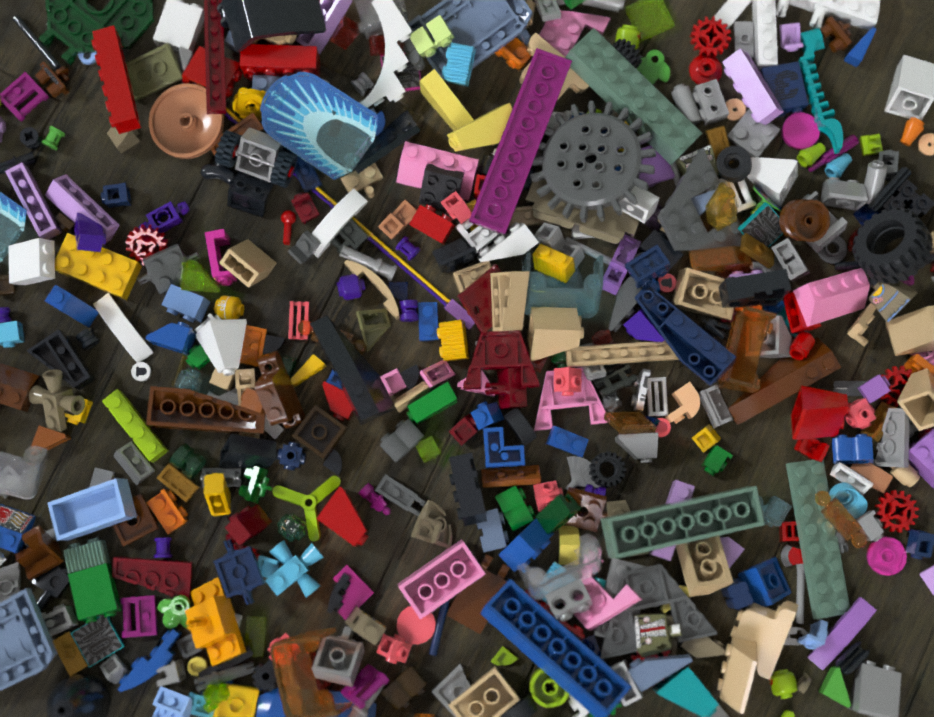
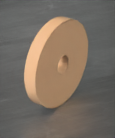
[726,99,746,121]
[918,133,934,156]

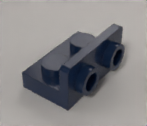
[625,245,670,289]

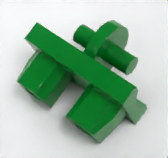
[238,466,273,503]

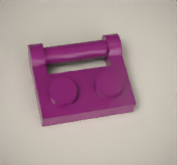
[0,72,49,122]
[120,595,158,638]
[340,664,390,710]

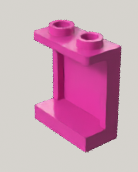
[205,229,237,286]

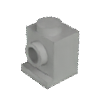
[853,510,884,542]

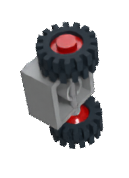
[215,127,298,188]

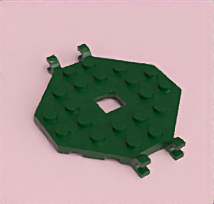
[38,0,154,66]

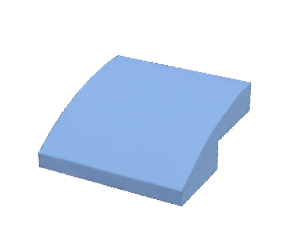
[152,686,192,717]

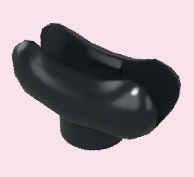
[200,161,236,185]
[836,641,870,675]

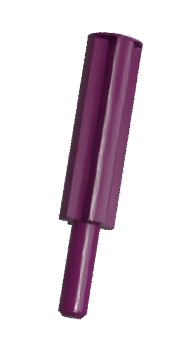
[808,134,859,172]

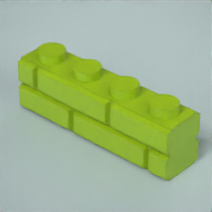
[102,389,169,463]

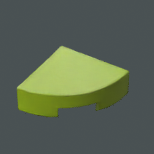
[490,646,518,666]

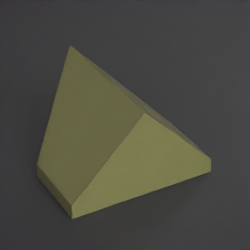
[356,309,391,353]

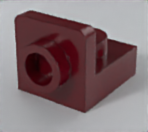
[291,192,320,224]
[449,413,481,446]

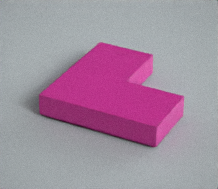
[333,565,374,620]

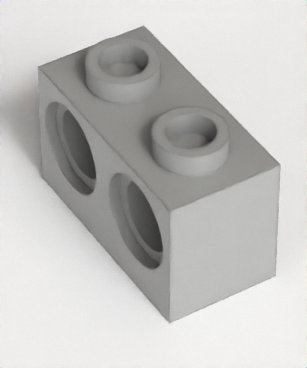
[772,238,810,282]
[545,578,593,621]

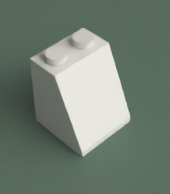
[885,55,934,121]

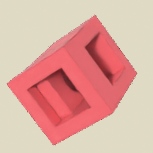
[441,191,472,224]

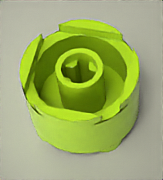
[529,668,569,708]

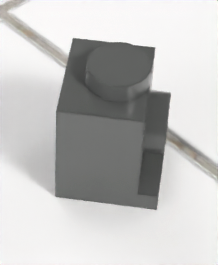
[879,150,899,180]

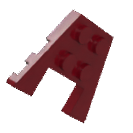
[463,330,539,390]

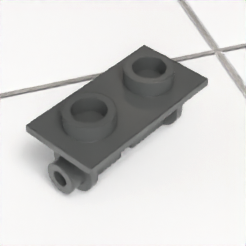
[200,468,241,488]

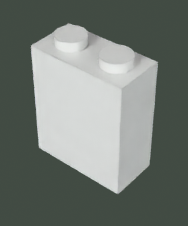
[153,0,204,53]
[9,238,55,285]

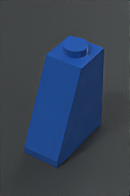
[45,285,99,328]

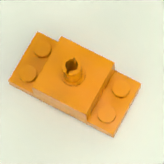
[185,577,246,666]

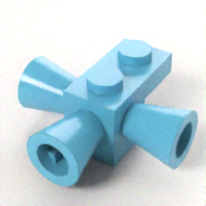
[265,540,324,598]

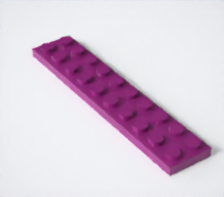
[469,48,572,235]

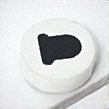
[131,362,152,382]

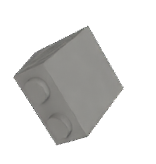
[848,660,901,717]

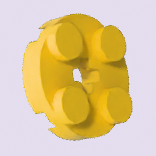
[233,88,268,120]

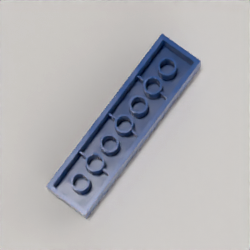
[481,579,631,717]

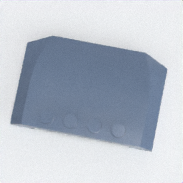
[407,0,533,80]
[0,588,57,691]

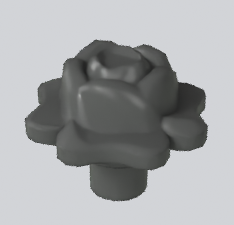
[602,392,622,414]

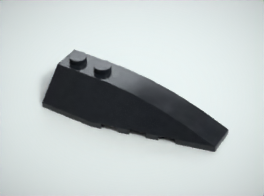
[310,316,396,425]

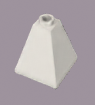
[747,157,798,207]
[196,319,247,376]

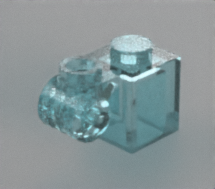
[758,495,792,528]

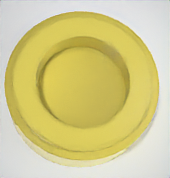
[187,656,208,676]

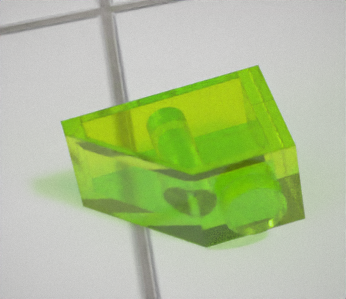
[179,260,220,293]

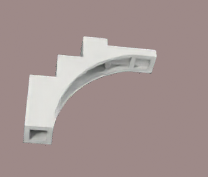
[358,0,412,110]

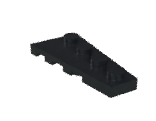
[350,110,420,174]

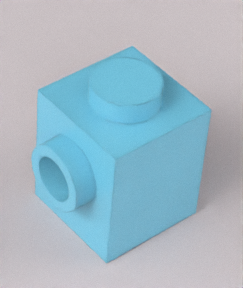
[0,321,25,348]

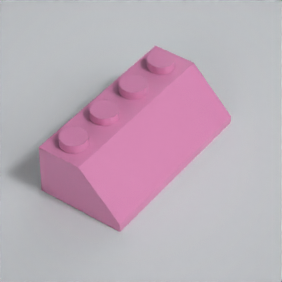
[396,141,479,201]
[793,268,870,327]
[398,539,485,619]

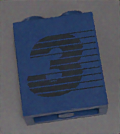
[760,61,808,118]

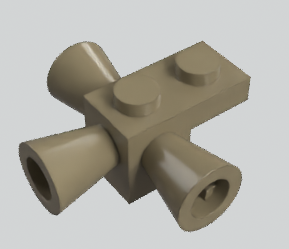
[29,369,85,432]

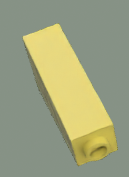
[420,69,473,131]
[447,103,512,152]

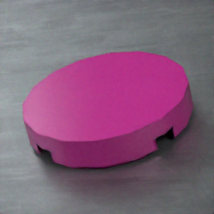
[781,112,820,150]
[866,537,907,576]

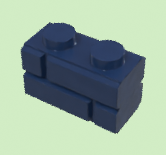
[721,578,754,610]

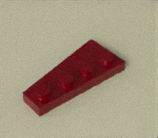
[112,556,193,601]

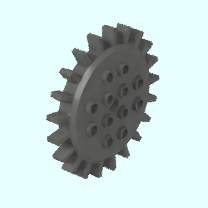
[530,101,656,223]

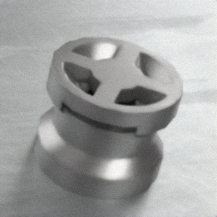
[351,72,374,96]

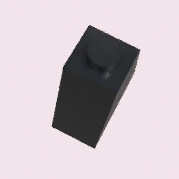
[219,434,279,468]

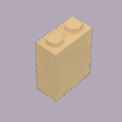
[219,239,277,288]

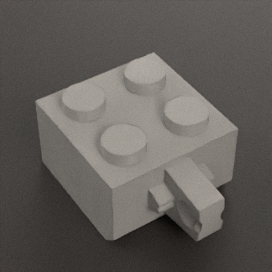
[312,626,365,687]

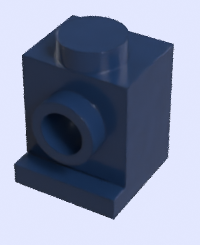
[101,183,132,208]
[906,528,934,560]

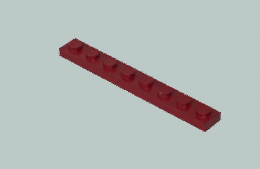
[204,0,226,114]

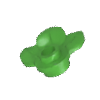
[637,50,670,84]
[157,595,190,629]

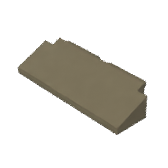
[526,179,639,244]

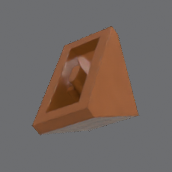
[29,426,71,456]

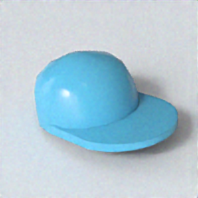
[828,482,868,520]

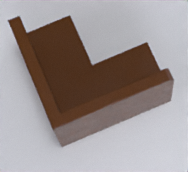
[15,525,64,581]

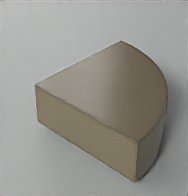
[797,672,812,694]

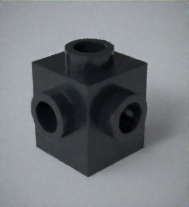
[252,660,284,691]

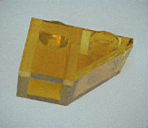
[705,182,737,231]

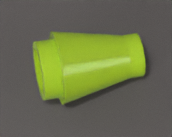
[797,143,826,167]

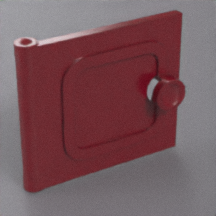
[457,264,501,334]

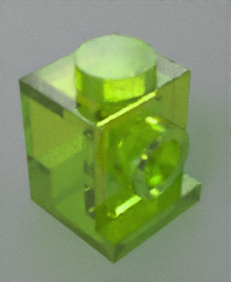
[415,436,441,463]

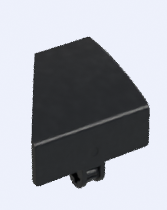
[217,0,326,52]

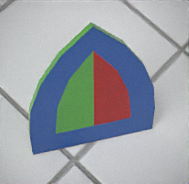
[751,185,782,214]

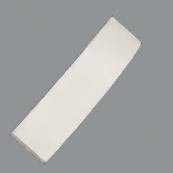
[312,189,368,258]
[93,293,154,363]

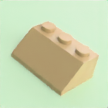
[675,535,733,597]
[717,637,757,714]

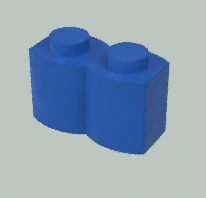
[832,434,873,465]

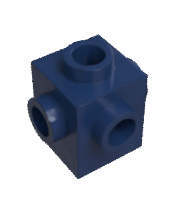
[277,442,307,471]

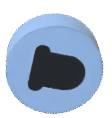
[78,52,97,65]

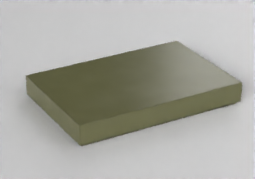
[126,43,183,101]

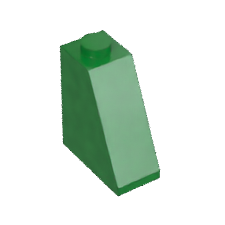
[406,382,457,424]

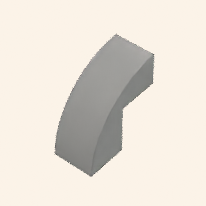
[534,222,585,269]

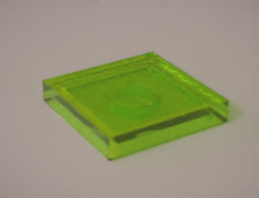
[625,0,675,42]

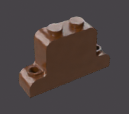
[255,350,306,428]

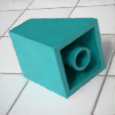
[653,665,719,717]

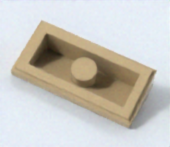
[392,381,431,413]

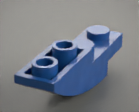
[118,628,182,692]

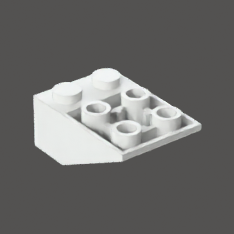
[477,222,539,262]

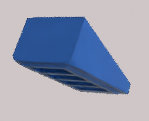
[844,27,876,67]

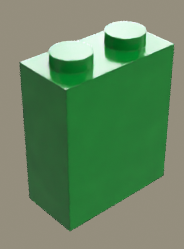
[68,563,122,624]

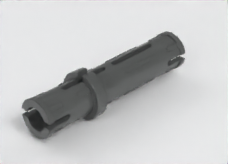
[194,661,255,692]

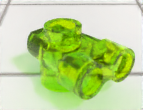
[203,683,230,713]

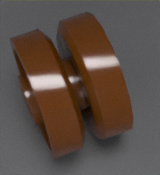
[779,199,830,242]

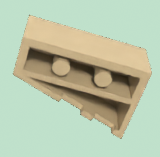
[490,271,530,331]

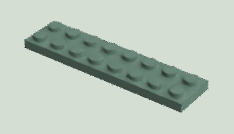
[786,460,850,619]

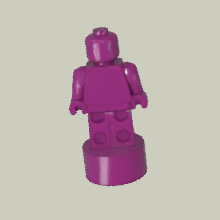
[358,483,391,515]

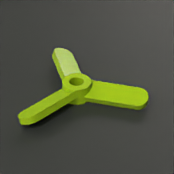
[273,475,341,541]

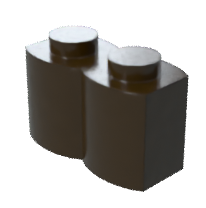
[381,665,427,711]

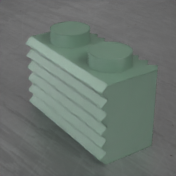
[63,538,110,573]

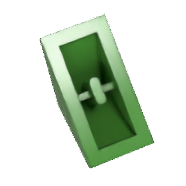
[818,666,851,707]

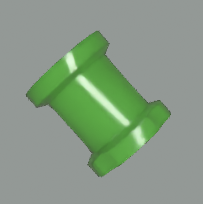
[41,126,66,151]

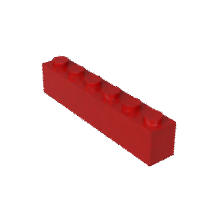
[91,25,141,134]

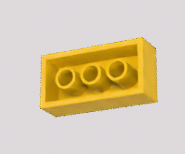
[55,233,142,300]

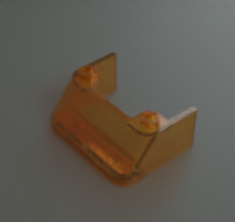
[718,306,777,393]
[270,628,353,717]

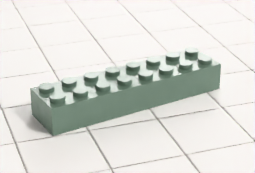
[565,28,702,165]
[600,486,765,559]

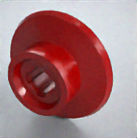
[689,54,722,85]

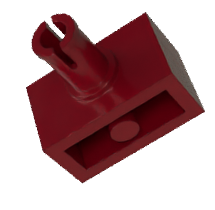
[485,368,527,409]
[225,504,272,546]

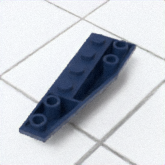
[634,285,736,386]

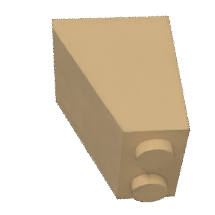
[527,307,584,361]
[897,368,934,431]

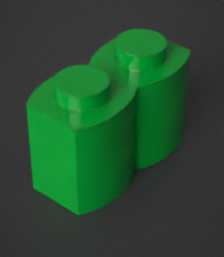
[495,486,535,531]

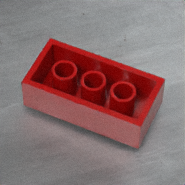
[240,44,320,81]

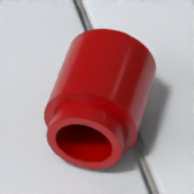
[789,332,815,360]

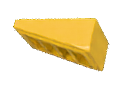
[290,355,326,387]

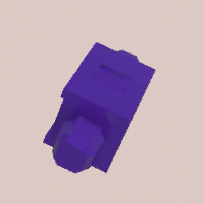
[139,201,190,234]

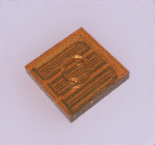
[604,412,656,434]

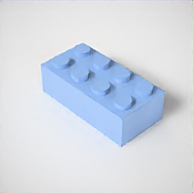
[48,478,137,541]

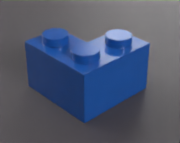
[483,427,525,469]
[499,519,554,572]

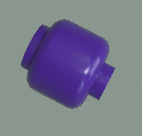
[336,274,365,300]

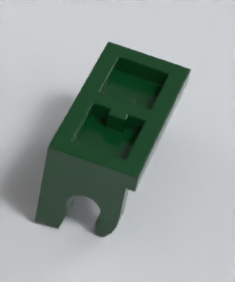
[536,494,582,534]

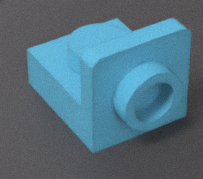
[187,691,217,717]

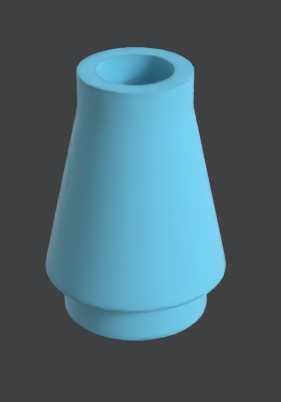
[825,153,852,178]

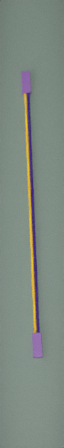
[180,79,475,330]

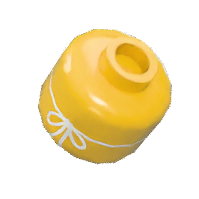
[214,295,244,320]

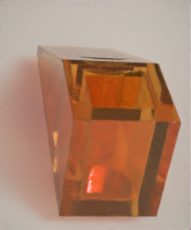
[689,246,752,273]

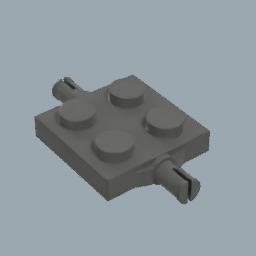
[137,244,200,294]

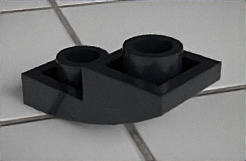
[327,572,351,613]

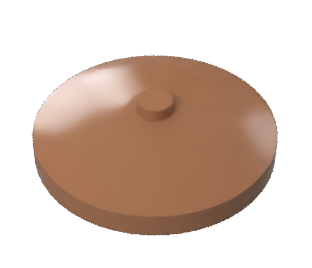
[149,83,224,159]

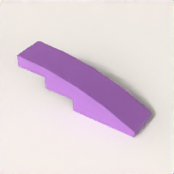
[807,597,876,670]

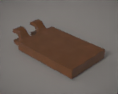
[446,554,510,634]

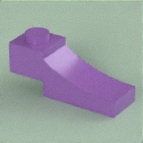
[599,234,641,295]

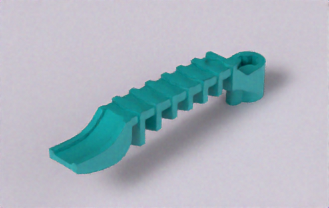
[799,28,843,154]

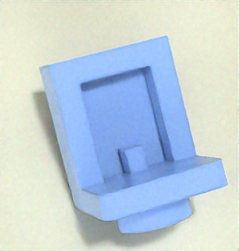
[798,620,828,649]

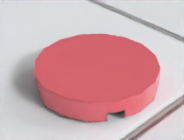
[397,606,436,645]

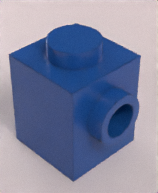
[471,401,504,430]

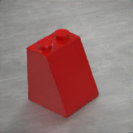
[791,386,851,440]
[316,487,369,547]

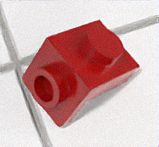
[794,438,829,462]

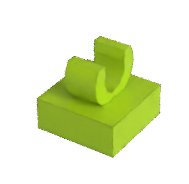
[859,134,883,156]

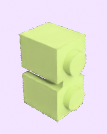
[410,15,455,58]

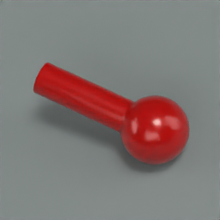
[281,210,296,245]

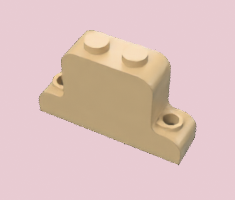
[520,32,589,101]
[730,601,798,680]

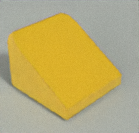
[692,424,721,453]

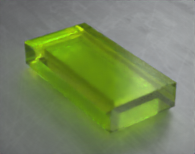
[245,616,267,657]

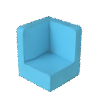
[257,555,280,578]

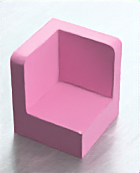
[380,368,407,396]

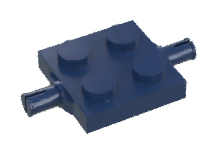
[214,539,265,606]

